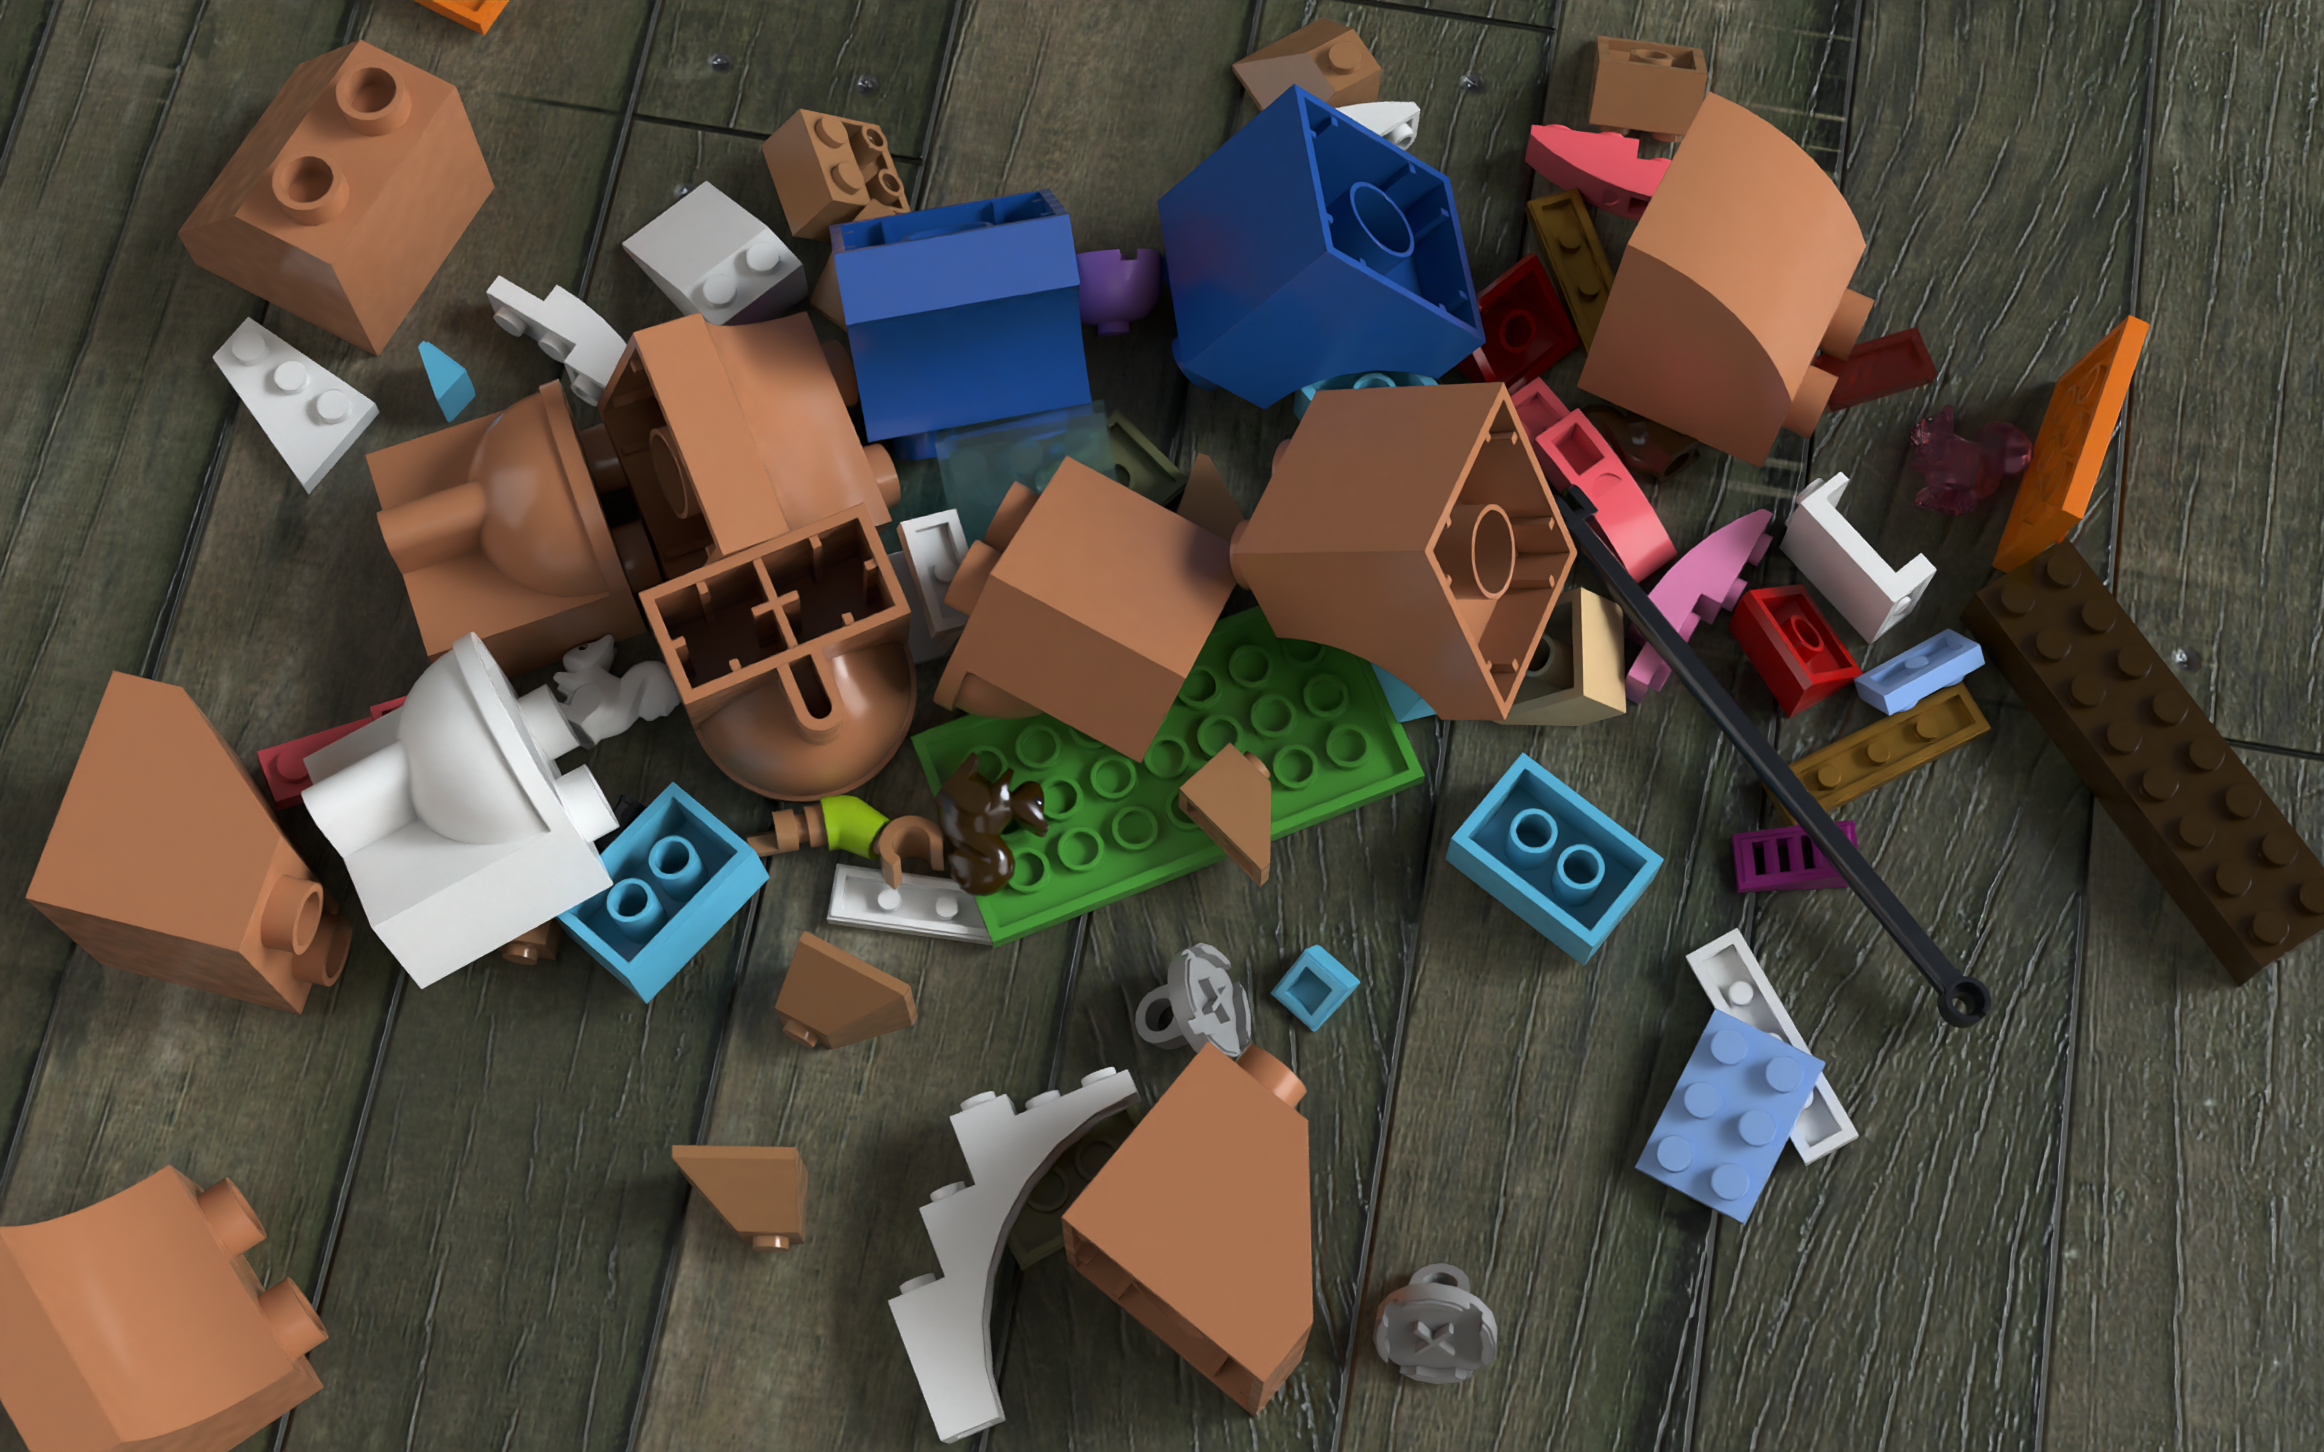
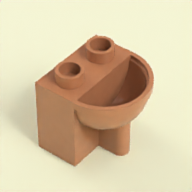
[365,379,663,678]
[933,456,1237,763]
[638,502,917,804]

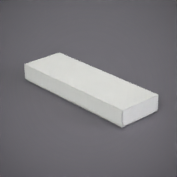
[827,864,1001,947]

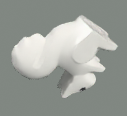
[553,634,681,750]

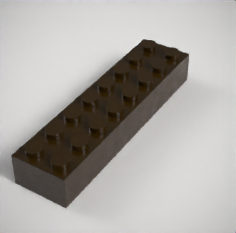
[1960,537,2324,987]

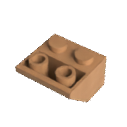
[761,109,911,243]

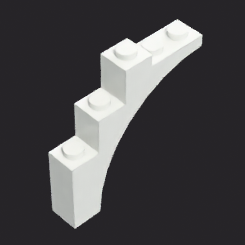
[888,1067,1141,1444]

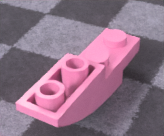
[1625,508,1773,705]

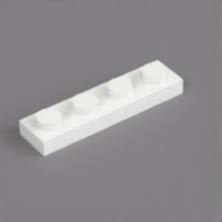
[1686,928,1859,1166]

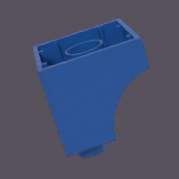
[1157,84,1486,410]
[829,188,1092,460]

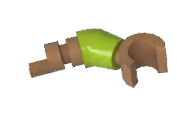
[746,795,945,890]

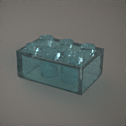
[935,399,1120,549]

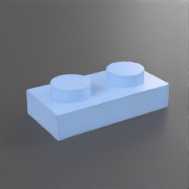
[1854,628,1985,716]

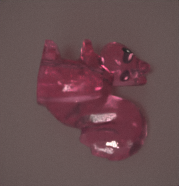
[1908,404,2034,516]

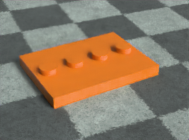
[1992,315,2150,573]

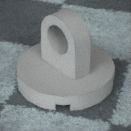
[1135,943,1251,1059]
[1373,1263,1498,1384]

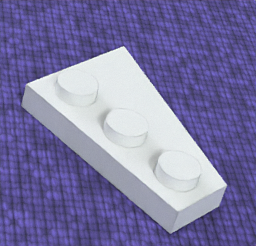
[213,317,380,495]

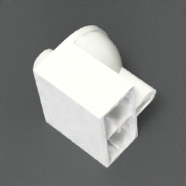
[301,632,619,989]

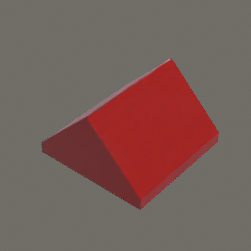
[1455,252,1580,397]
[1727,584,1863,718]

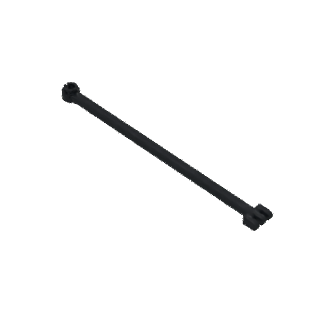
[1553,484,1991,1029]

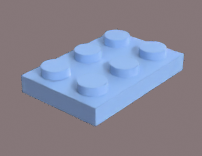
[1635,1008,1825,1226]

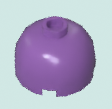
[1076,249,1163,336]

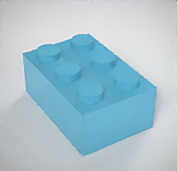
[1445,753,1664,966]
[554,782,770,1004]

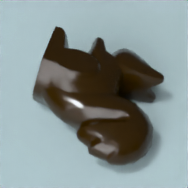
[1581,403,1702,483]
[933,752,1049,896]

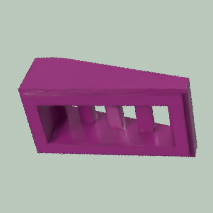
[1731,820,1858,893]

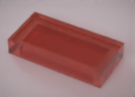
[1812,327,1938,412]

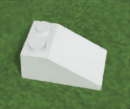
[622,181,809,326]

